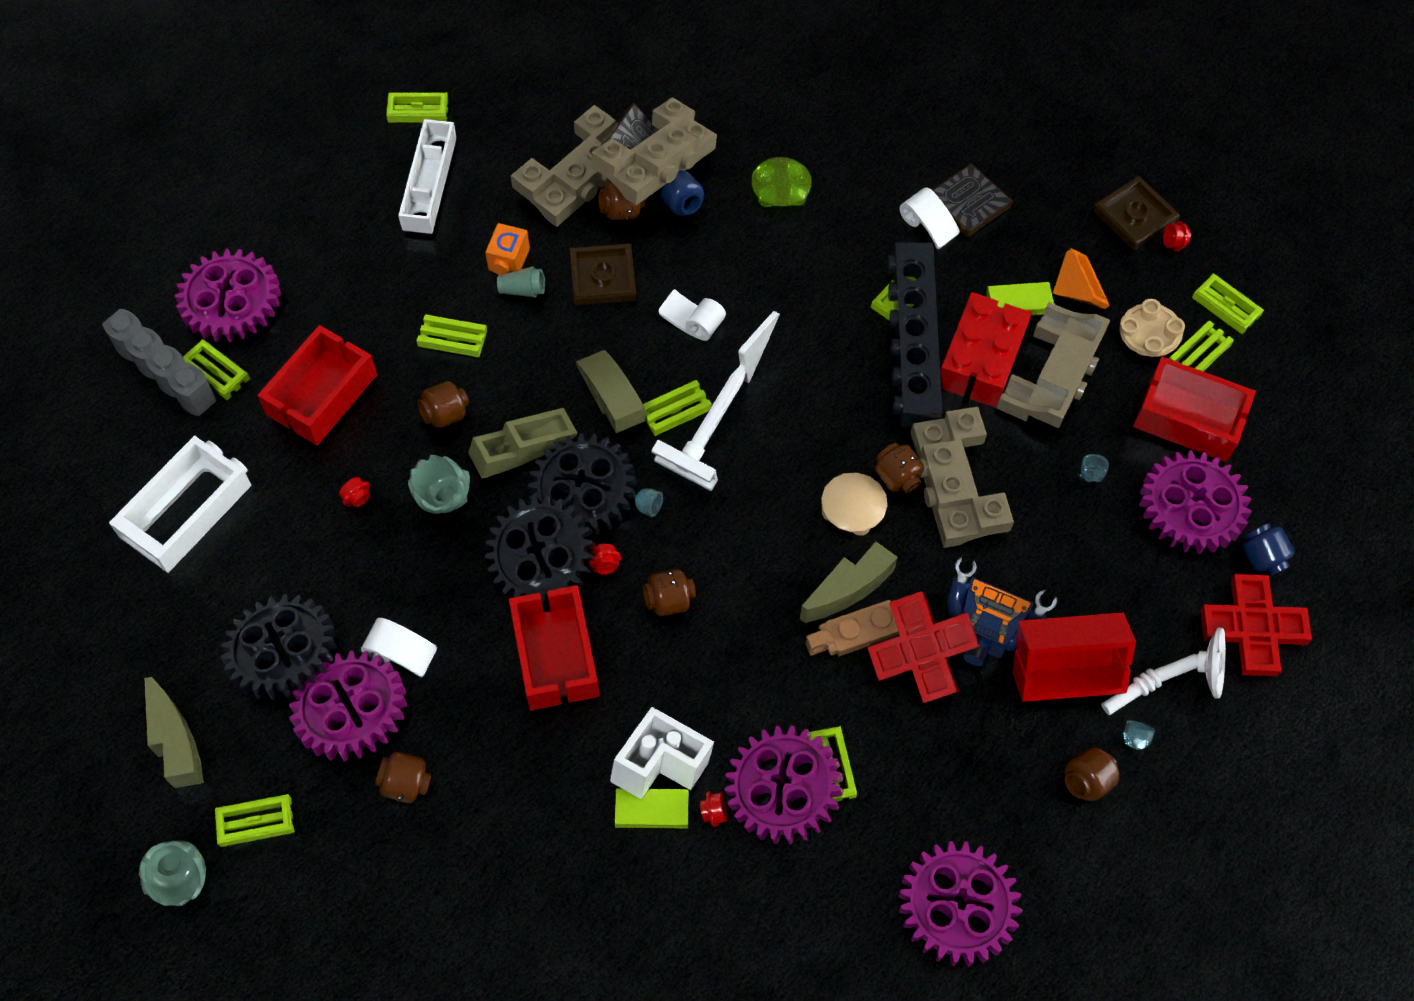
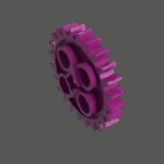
[175,249,281,342]
[1139,451,1252,554]
[289,651,407,761]
[725,725,844,844]
[898,841,1022,966]

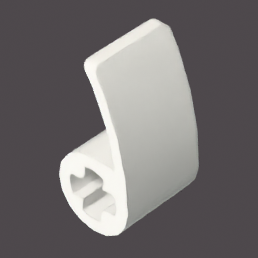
[900,188,960,249]
[659,290,726,341]
[361,618,437,678]

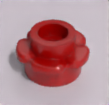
[1163,221,1191,252]
[339,477,370,508]
[588,544,621,575]
[700,791,728,827]

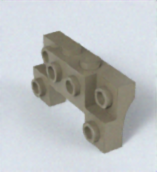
[591,97,717,205]
[511,105,616,227]
[997,302,1110,428]
[911,407,1014,548]

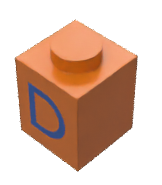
[485,223,530,275]

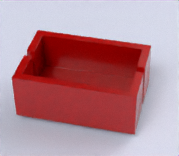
[940,292,1032,408]
[257,325,377,446]
[1133,356,1256,462]
[509,585,600,711]
[1012,612,1136,702]

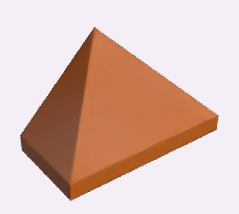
[1053,248,1110,309]

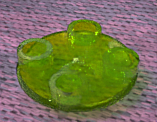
[752,157,811,207]

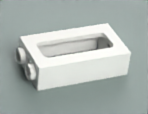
[109,436,252,573]

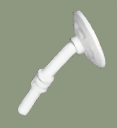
[1101,628,1226,715]

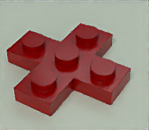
[1200,574,1312,676]
[867,591,980,703]

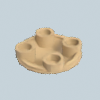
[1119,299,1185,357]
[821,473,888,535]

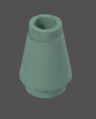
[497,266,545,298]

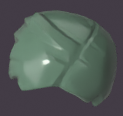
[408,455,470,514]
[139,840,206,906]

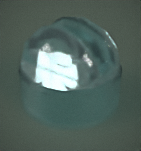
[1081,454,1109,482]
[635,488,663,517]
[1124,720,1155,750]

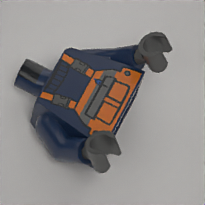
[947,556,1058,666]

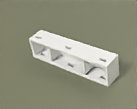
[399,119,457,234]

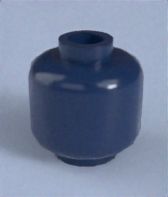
[660,170,704,216]
[1242,523,1295,575]

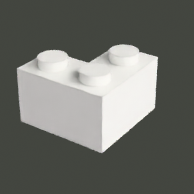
[610,707,714,799]

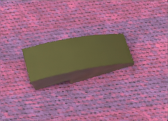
[576,350,645,433]
[468,408,577,479]
[800,542,898,623]
[144,677,204,788]

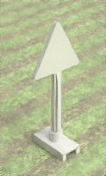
[651,311,780,491]

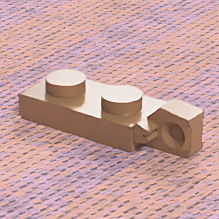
[805,600,900,657]

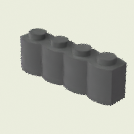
[102,309,216,416]

